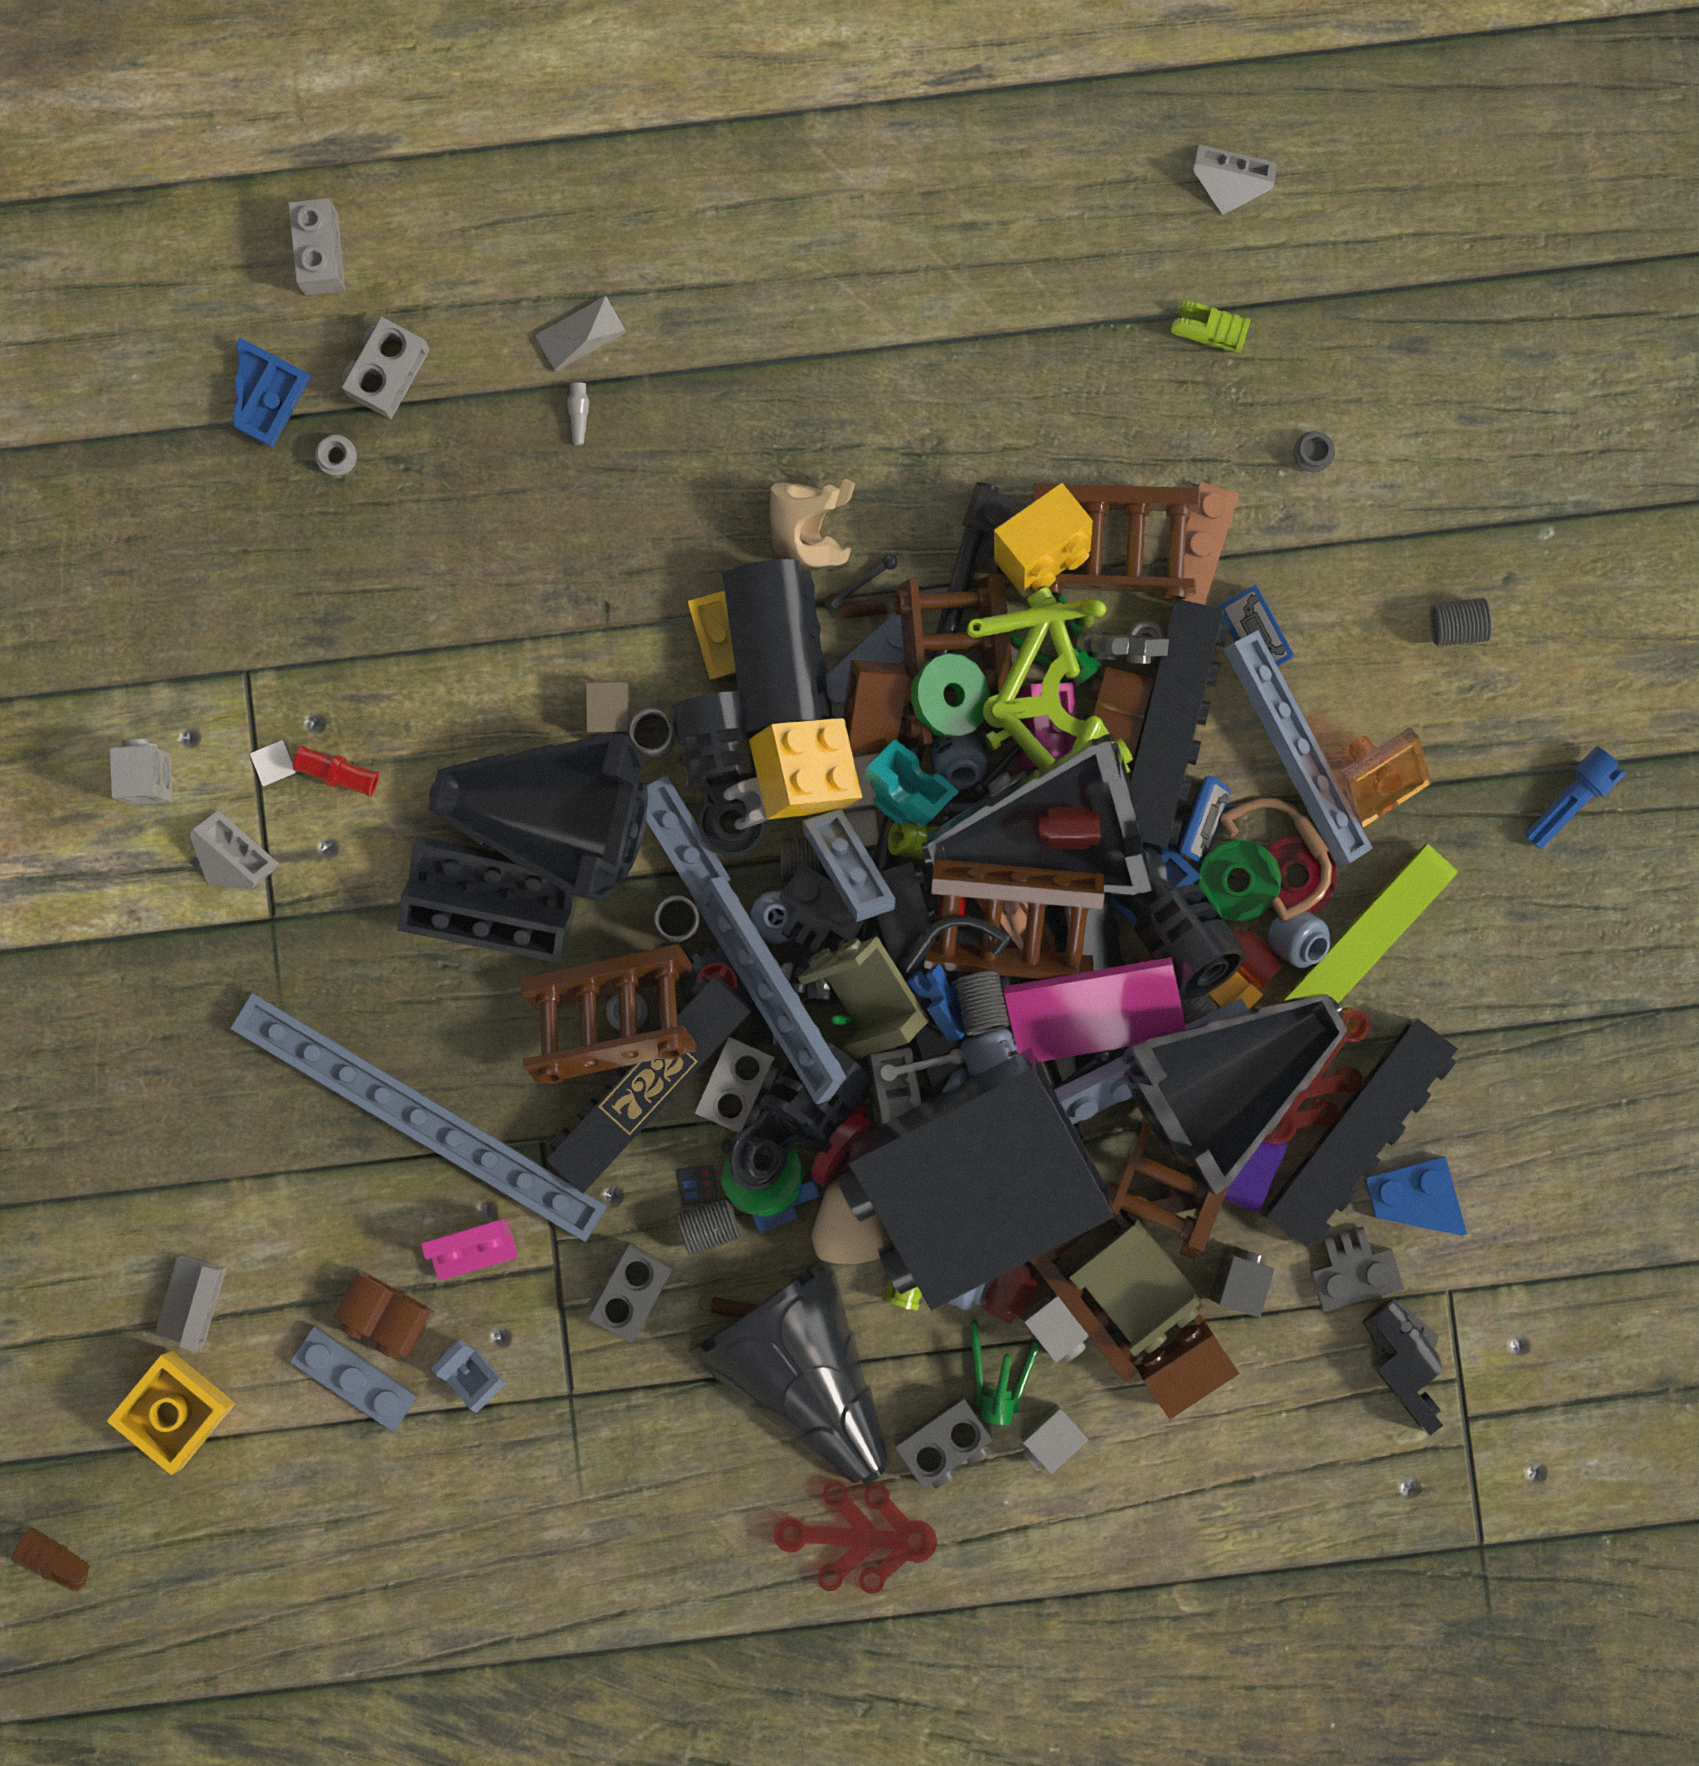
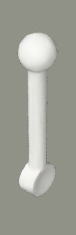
[880,1048,965,1082]

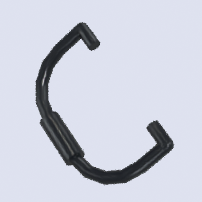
[899,915,1011,1035]

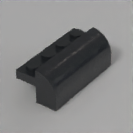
[722,559,832,735]
[397,836,577,963]

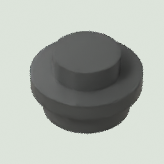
[1293,431,1335,473]

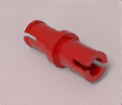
[293,746,380,797]

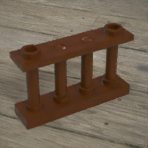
[1033,483,1201,600]
[894,574,1013,749]
[924,859,1104,979]
[521,944,697,1085]
[1106,1116,1228,1260]
[1030,1209,1204,1383]

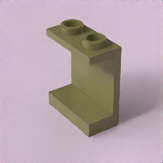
[798,937,929,1060]
[1069,1219,1202,1356]

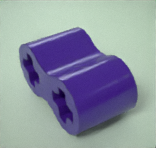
[1224,1134,1287,1214]

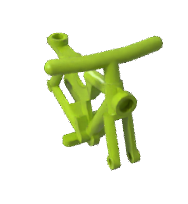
[967,586,1133,773]

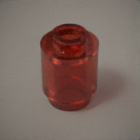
[1039,807,1100,849]
[1232,928,1282,989]
[983,1264,1039,1325]

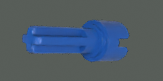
[1525,746,1627,849]

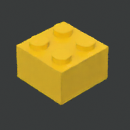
[994,483,1093,598]
[749,718,862,819]
[107,1351,236,1475]

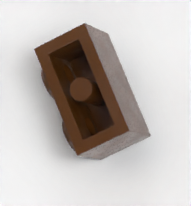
[843,660,912,753]
[1135,1321,1240,1420]

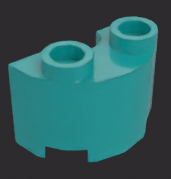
[864,739,959,827]

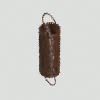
[830,598,895,619]
[699,1296,757,1318]

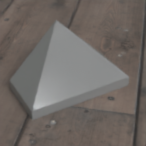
[1193,144,1277,215]
[535,296,626,372]
[190,810,279,889]

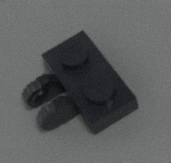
[962,486,1028,577]

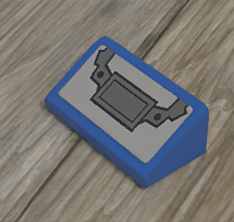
[1217,584,1294,667]
[1175,775,1230,864]

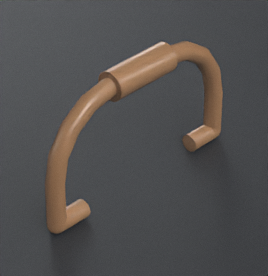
[1220,797,1332,921]

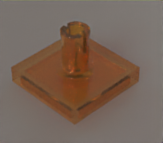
[1340,727,1432,827]

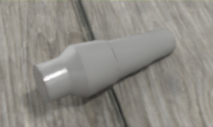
[567,383,589,445]

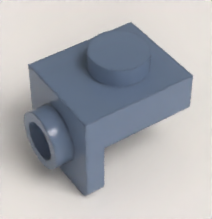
[431,1340,506,1413]

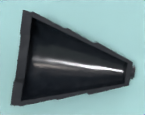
[428,733,648,900]
[922,733,1152,895]
[1122,993,1347,1195]
[689,1259,887,1486]

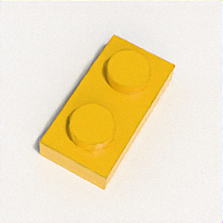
[688,591,736,682]

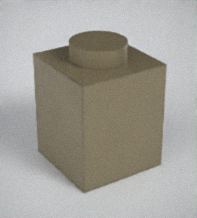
[586,682,631,737]

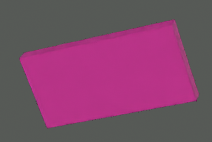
[1004,957,1186,1062]

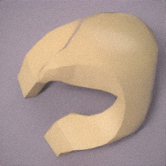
[769,479,855,568]
[811,1179,892,1264]

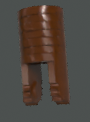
[11,1527,90,1592]

